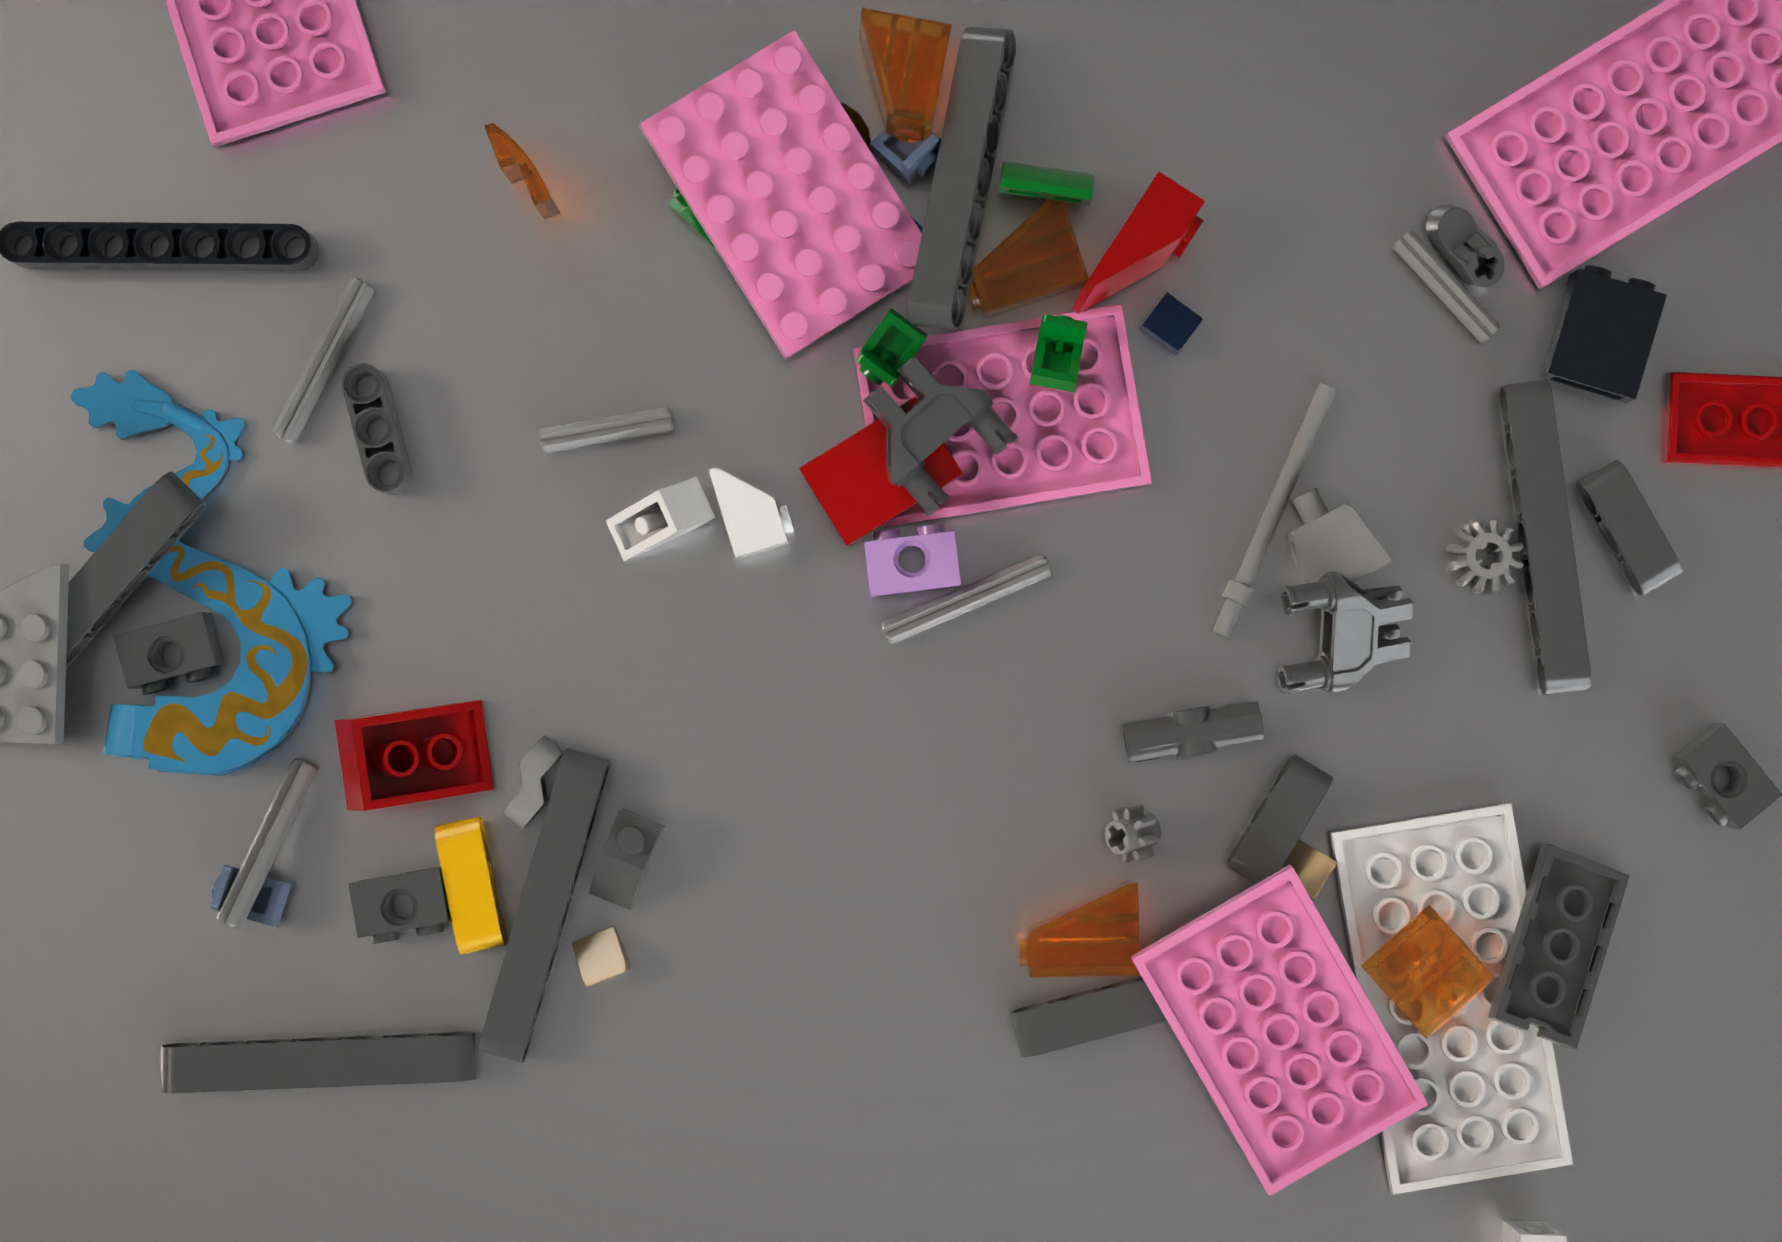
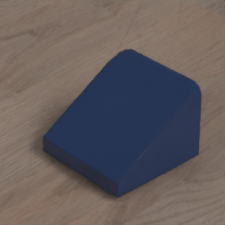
[1140,292,1203,355]

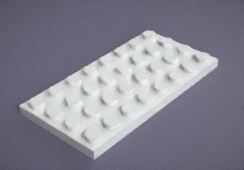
[1329,803,1573,1195]

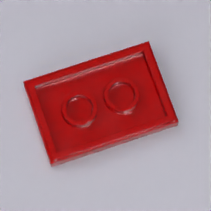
[1663,372,1782,469]
[799,396,963,546]

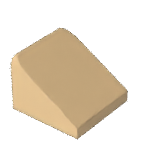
[1280,839,1337,901]
[572,926,631,987]

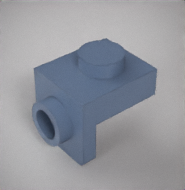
[870,113,941,185]
[211,865,292,928]

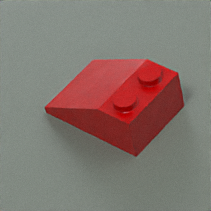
[1071,171,1205,314]
[335,700,494,811]

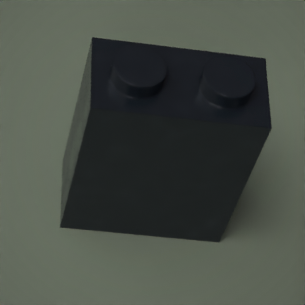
[1539,265,1667,404]

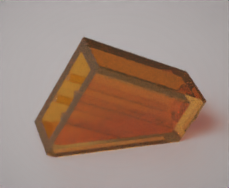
[859,8,952,142]
[968,200,1089,319]
[1019,881,1140,977]

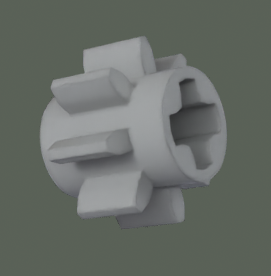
[1105,804,1161,863]

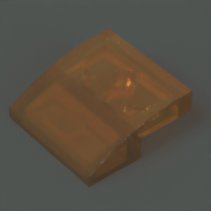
[484,123,561,220]
[1361,905,1495,1040]

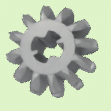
[1446,519,1524,595]

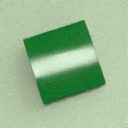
[999,161,1094,205]

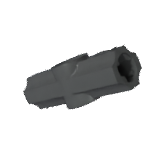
[1122,701,1264,762]

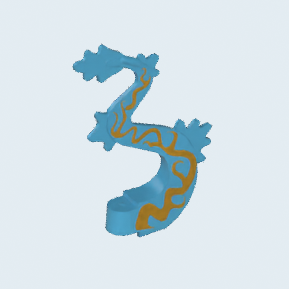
[71,370,352,776]

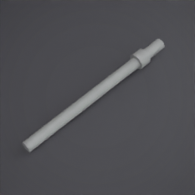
[1212,383,1336,639]

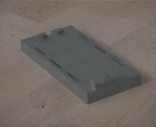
[1488,844,1630,1049]

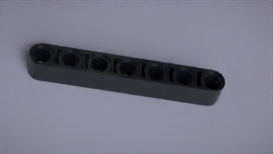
[0,221,319,271]

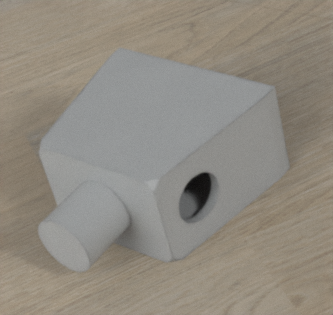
[1286,488,1392,584]

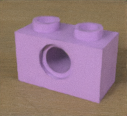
[864,524,961,598]

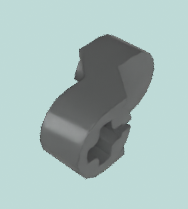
[1426,205,1505,287]

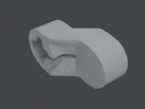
[503,735,564,830]

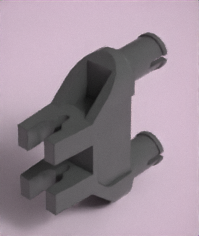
[863,357,1018,516]
[1277,571,1413,694]

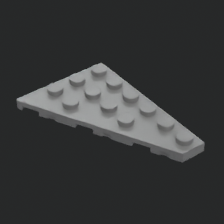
[0,564,69,745]

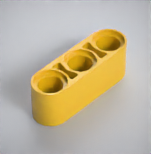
[435,816,507,955]

